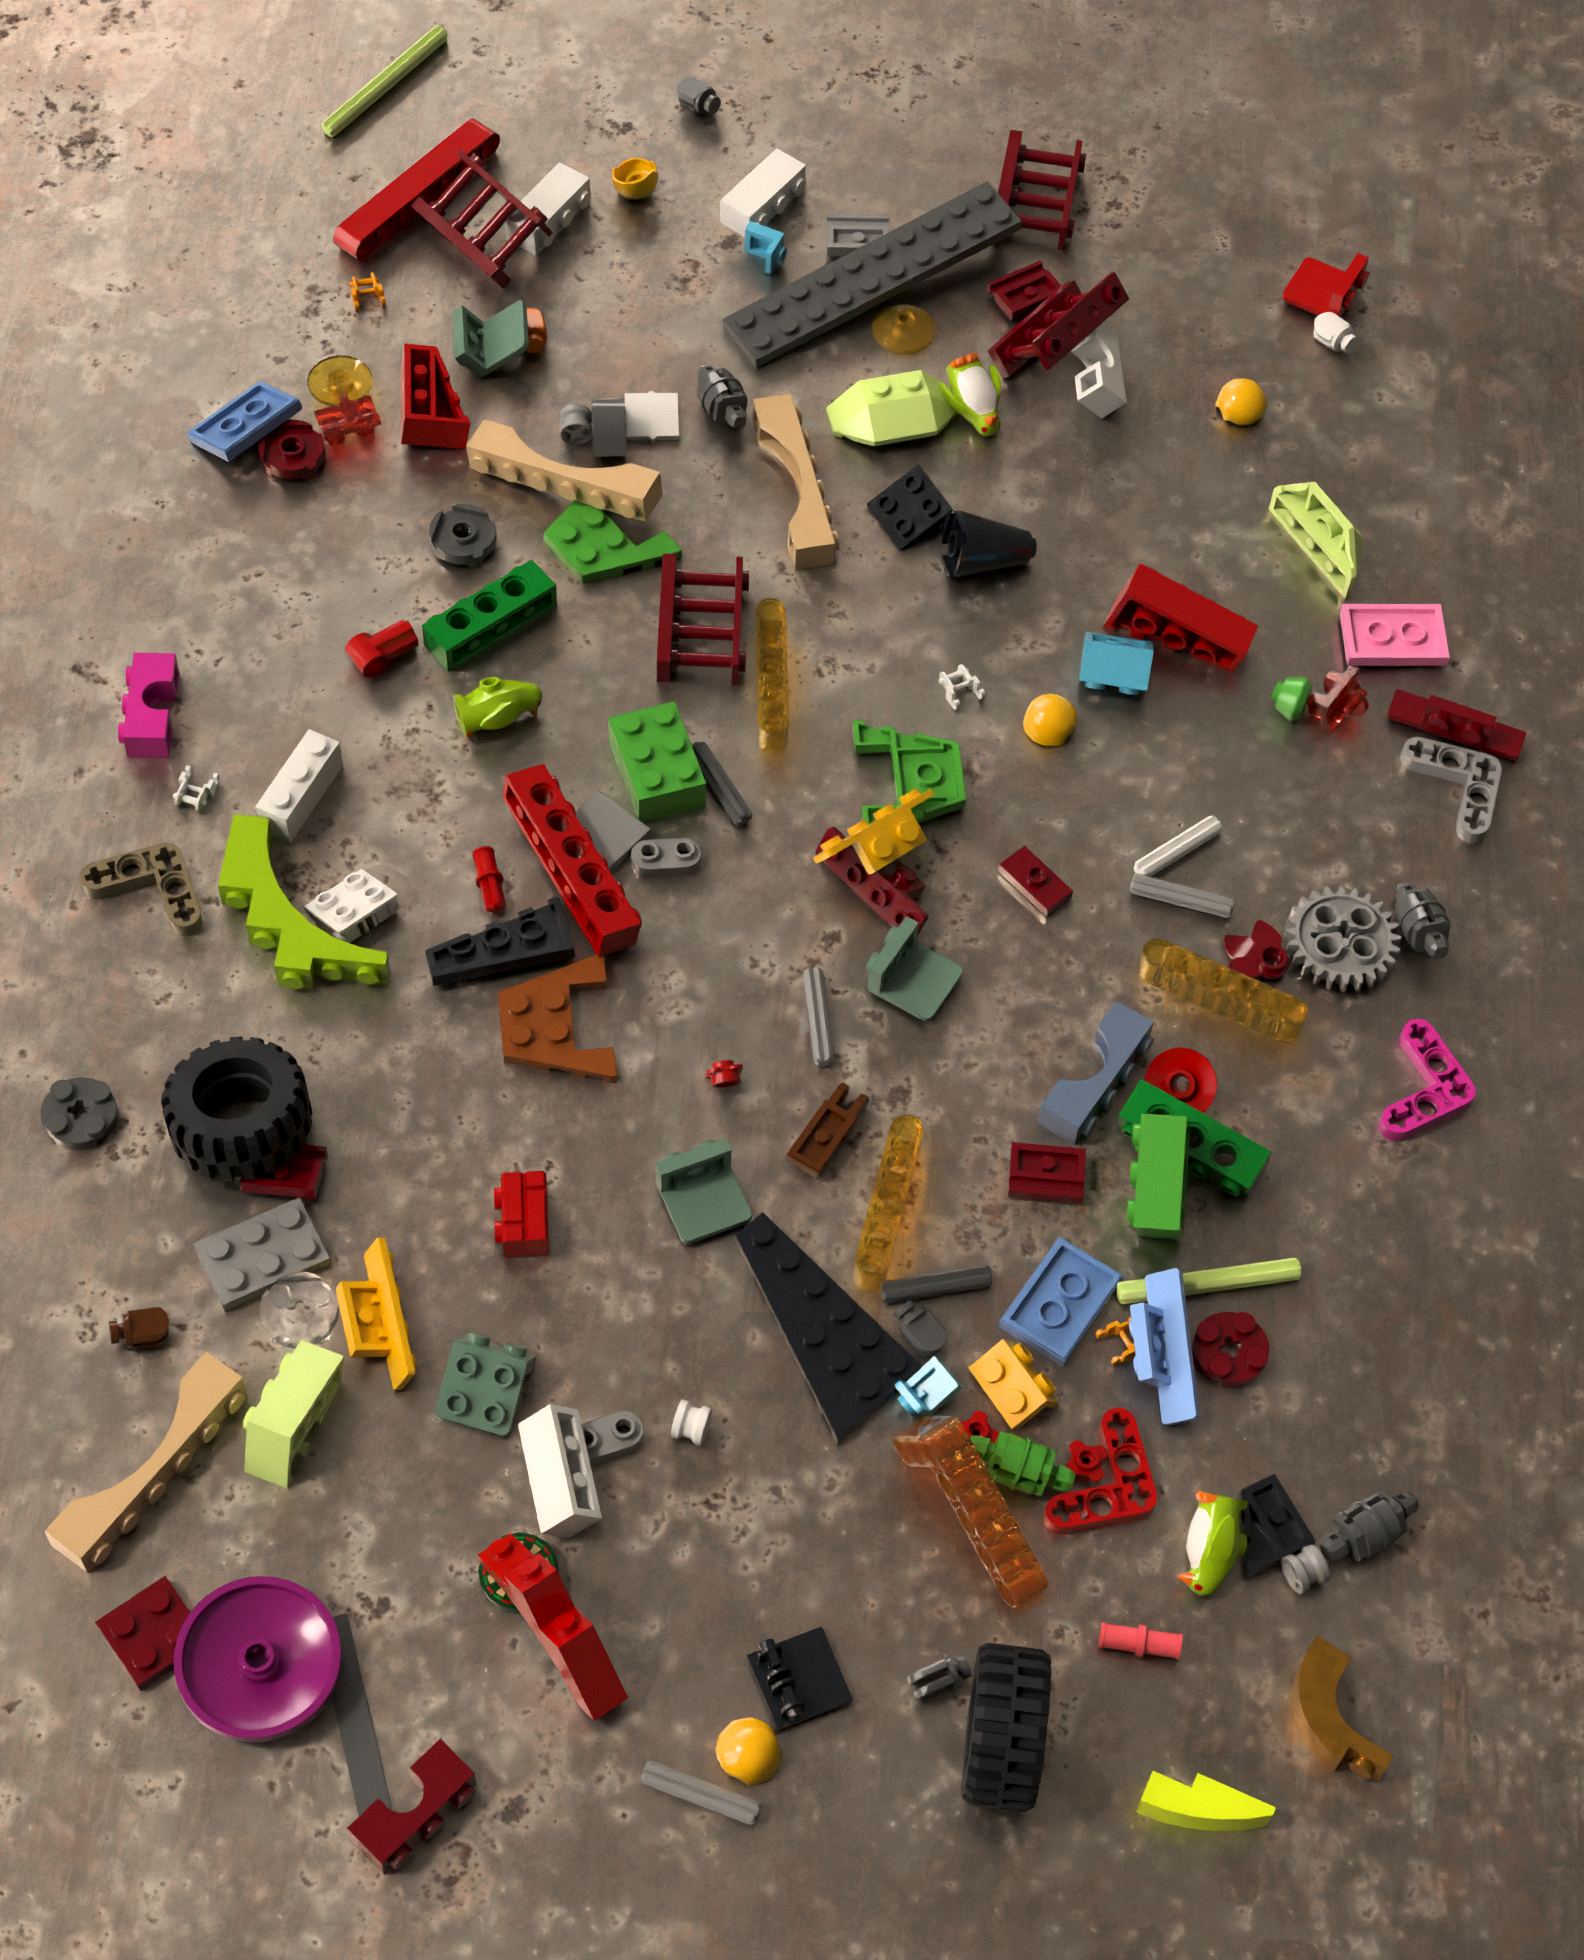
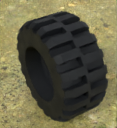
[161,1036,313,1181]
[962,1643,1051,1812]

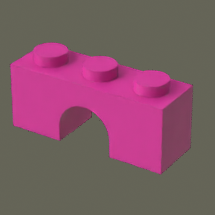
[118,652,180,758]

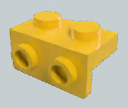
[968,1339,1059,1430]

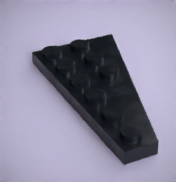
[735,1212,922,1445]

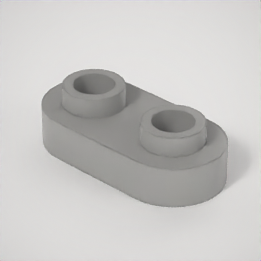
[631,838,701,877]
[581,1411,643,1465]

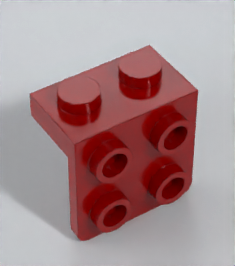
[1282,253,1370,317]

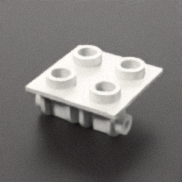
[304,869,399,943]

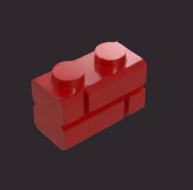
[494,1171,549,1258]

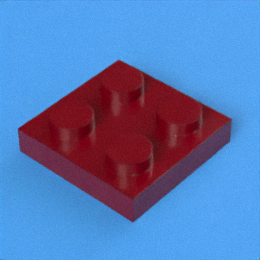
[95,1576,190,1691]

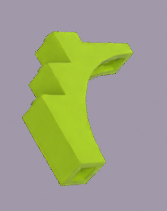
[218,814,390,989]

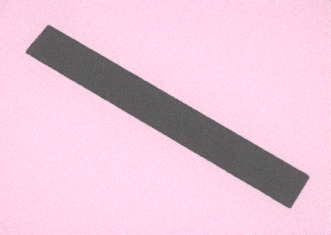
[332,1614,392,1816]

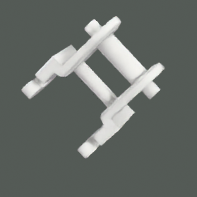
[938,664,986,710]
[173,765,220,812]

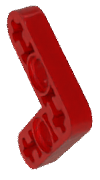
[1044,1408,1157,1535]

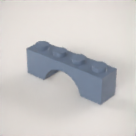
[1037,1000,1154,1145]

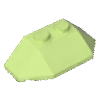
[826,370,958,446]
[1269,482,1364,599]

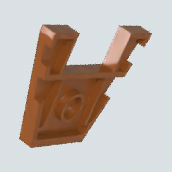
[498,955,617,1083]

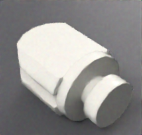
[1313,312,1359,353]

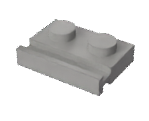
[826,214,889,256]

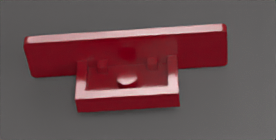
[1387,689,1526,761]
[815,827,929,937]

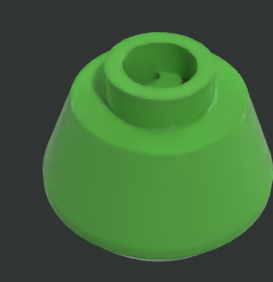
[1271,677,1313,722]

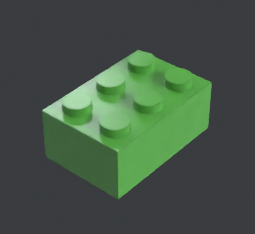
[608,701,706,823]
[1127,1114,1191,1240]

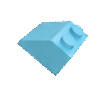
[1079,632,1154,695]

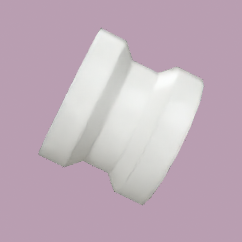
[671,1399,712,1446]

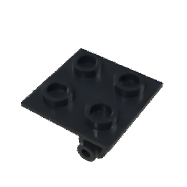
[867,464,954,550]
[747,1626,853,1731]

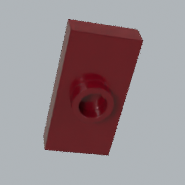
[998,845,1073,916]

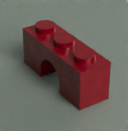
[347,1738,476,1874]

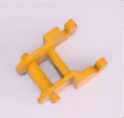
[349,272,386,311]
[1095,1317,1135,1366]

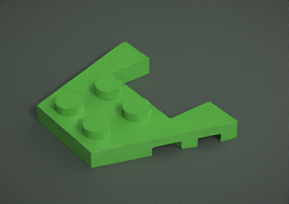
[544,500,682,584]
[852,720,966,824]

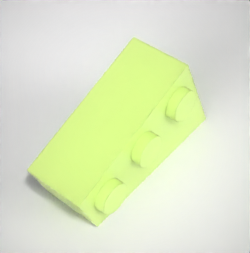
[243,1340,344,1489]

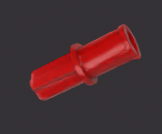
[472,846,506,914]

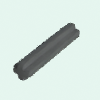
[692,741,753,826]
[880,1264,992,1303]

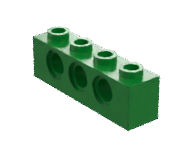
[422,560,557,671]
[1118,1079,1272,1199]

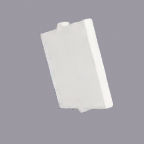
[625,391,679,443]

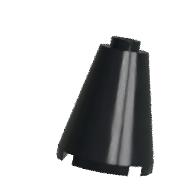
[941,511,1037,578]

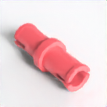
[1099,1622,1183,1660]

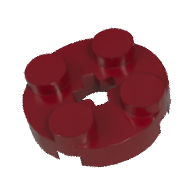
[258,420,325,479]
[1191,1312,1270,1389]

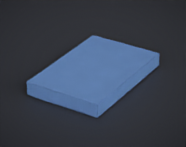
[187,381,303,462]
[998,1236,1124,1367]

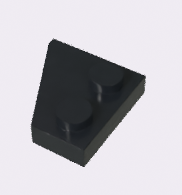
[1239,1474,1316,1578]

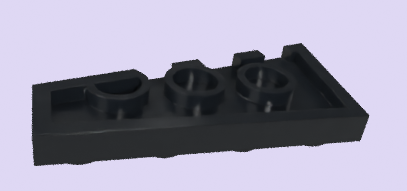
[425,896,575,986]

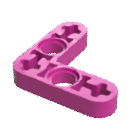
[1379,1019,1476,1142]

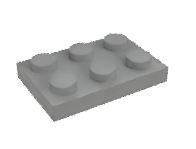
[193,1197,331,1312]

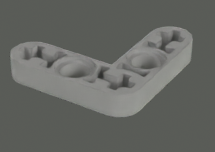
[1400,737,1502,844]

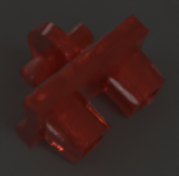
[314,393,381,446]
[1307,665,1369,732]

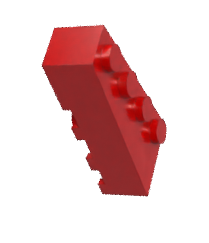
[1103,563,1258,672]

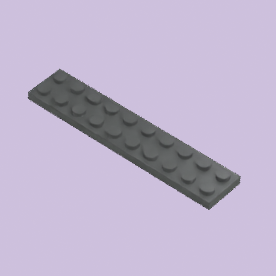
[723,181,1022,368]

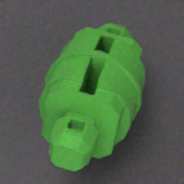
[965,1431,1075,1497]

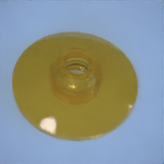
[872,304,935,354]
[307,355,373,407]

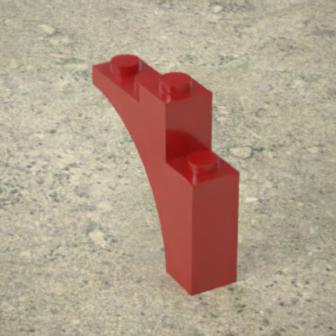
[477,1533,628,1722]

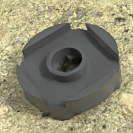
[429,504,497,567]
[41,1077,118,1150]

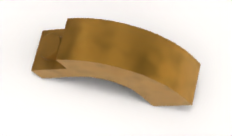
[1292,1635,1393,1781]

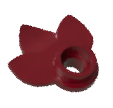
[1223,920,1289,980]

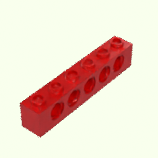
[502,763,642,957]

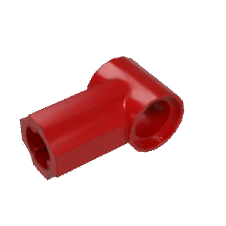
[345,620,419,678]

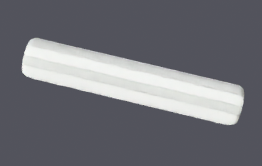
[1133,815,1222,877]

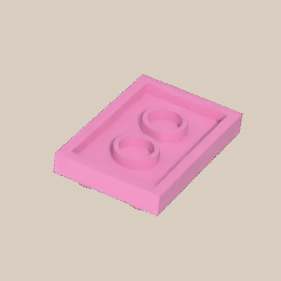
[1339,604,1450,666]

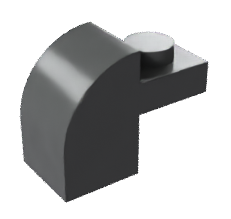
[591,398,626,457]

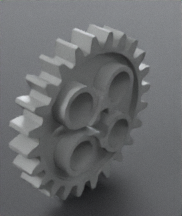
[1283,885,1401,992]

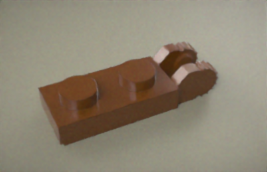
[786,1082,869,1179]

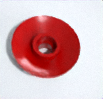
[1144,1047,1218,1113]

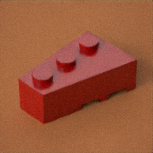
[400,343,471,449]

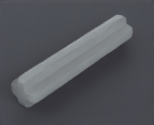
[1130,874,1234,918]
[803,967,834,1067]
[641,1760,761,1825]

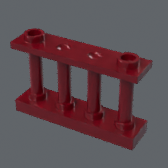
[998,130,1087,250]
[411,149,553,289]
[987,272,1129,378]
[657,553,749,685]

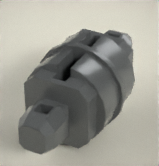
[697,365,748,428]
[1394,882,1451,959]
[1320,1490,1419,1562]

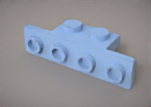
[1129,1268,1200,1426]

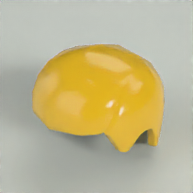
[611,158,658,200]
[1215,378,1267,425]
[1023,693,1077,746]
[715,1717,783,1786]

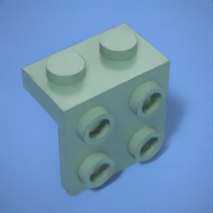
[453,300,529,378]
[866,916,963,1022]
[656,1138,752,1244]
[435,1332,537,1435]

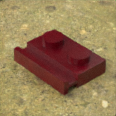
[987,260,1062,321]
[1008,1142,1086,1204]
[239,1144,328,1199]

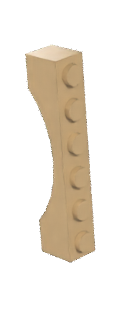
[752,393,839,570]
[466,419,663,522]
[45,1351,247,1573]

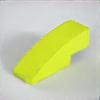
[1136,1771,1276,1831]

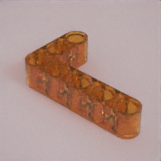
[892,1416,1048,1609]

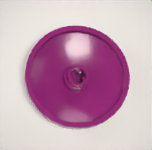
[173,1576,342,1742]

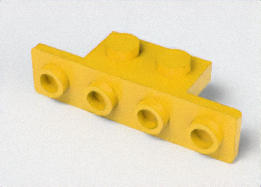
[813,788,935,875]
[336,1238,416,1390]

